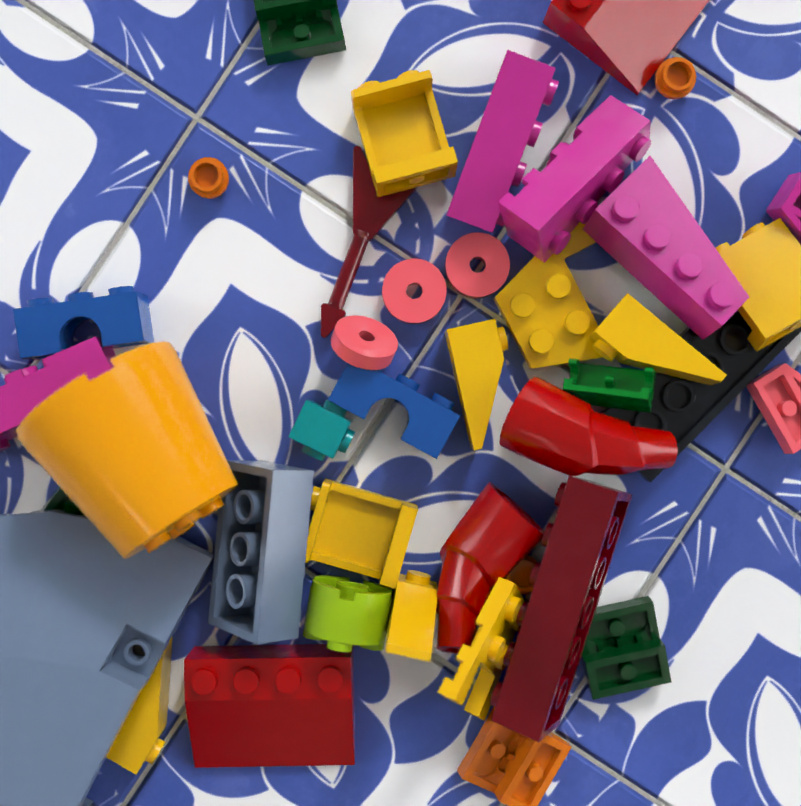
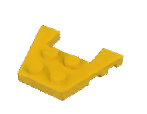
[493,222,602,369]
[438,577,525,721]

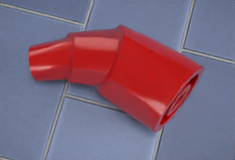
[499,377,678,476]
[436,482,544,654]

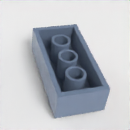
[208,460,314,645]

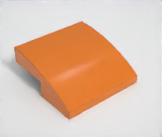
[457,707,572,806]

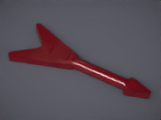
[321,146,418,339]

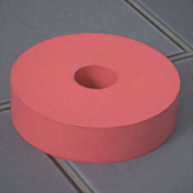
[445,232,510,299]
[382,258,447,324]
[331,315,398,370]

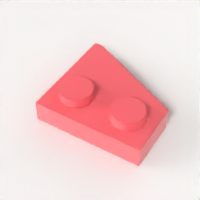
[746,363,801,454]

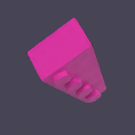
[446,50,559,233]
[498,95,651,263]
[582,156,749,340]
[0,336,116,452]

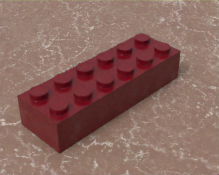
[491,476,633,742]

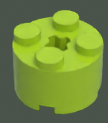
[303,575,392,652]

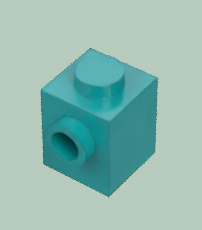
[288,400,355,461]

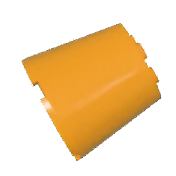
[16,342,238,559]

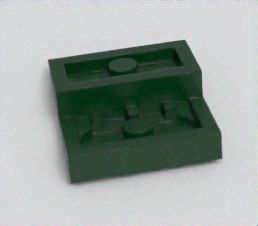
[254,0,346,66]
[581,596,672,700]

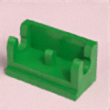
[563,358,657,413]

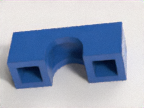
[13,286,154,360]
[328,363,460,459]

